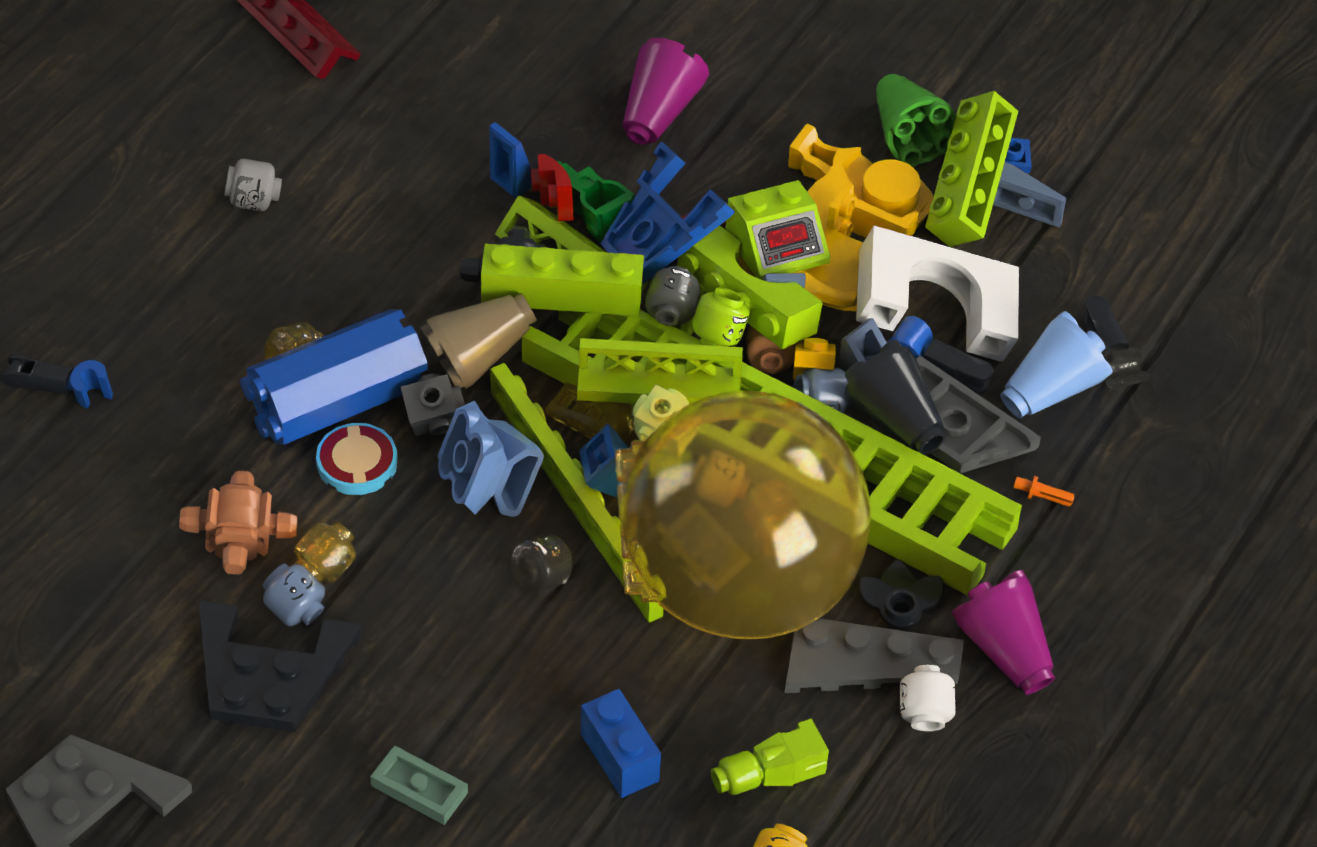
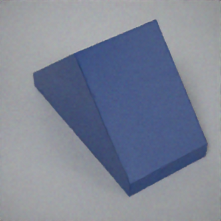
[579,424,646,497]

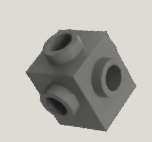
[401,374,465,436]

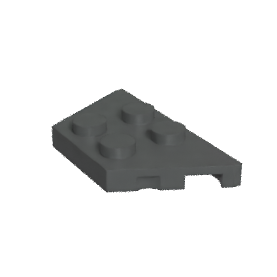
[916,356,1041,474]

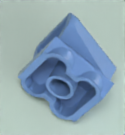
[438,401,544,517]

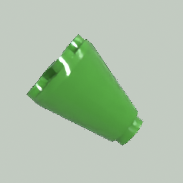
[876,74,956,167]

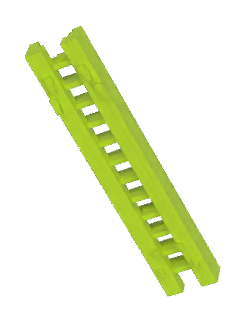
[522,309,1022,596]

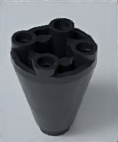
[844,340,946,455]

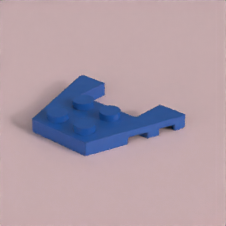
[601,141,735,285]

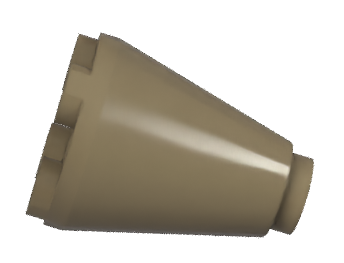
[420,293,537,389]

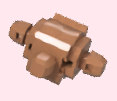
[179,471,298,575]

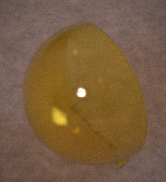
[615,390,871,639]

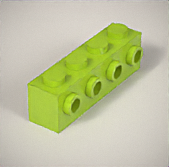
[925,91,1018,247]
[481,244,644,316]

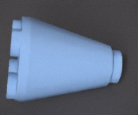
[1000,311,1113,418]

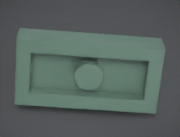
[370,745,468,825]

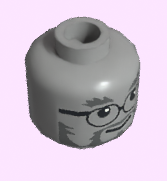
[224,159,282,212]

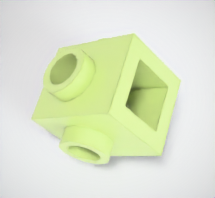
[632,384,698,456]

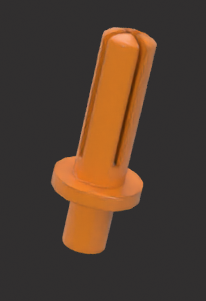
[1013,475,1074,507]

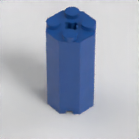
[240,309,428,445]

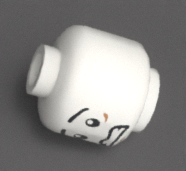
[900,665,955,731]

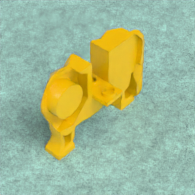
[738,124,933,312]

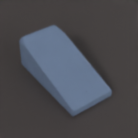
[993,162,1066,228]

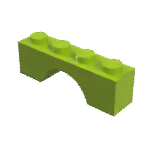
[677,225,823,349]

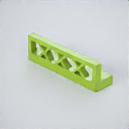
[495,195,648,291]
[577,338,743,409]

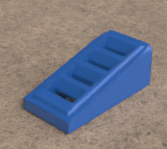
[489,122,532,198]

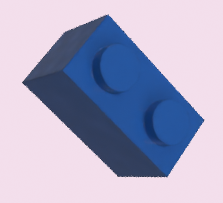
[581,689,661,798]

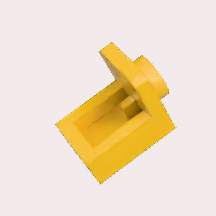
[793,338,836,380]

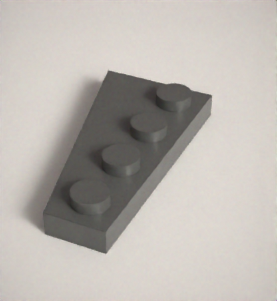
[785,615,964,693]

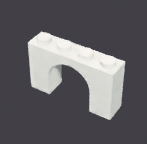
[856,226,1019,362]

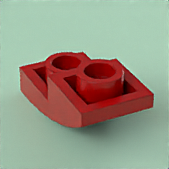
[531,154,574,221]

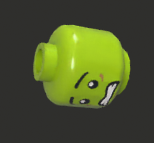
[692,288,750,346]

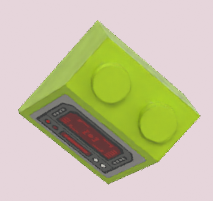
[726,180,830,280]

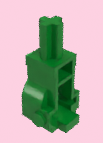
[557,161,635,243]

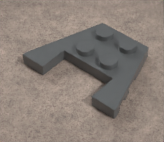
[6,734,192,847]

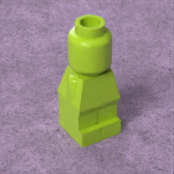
[711,718,829,795]

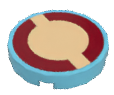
[316,423,398,495]

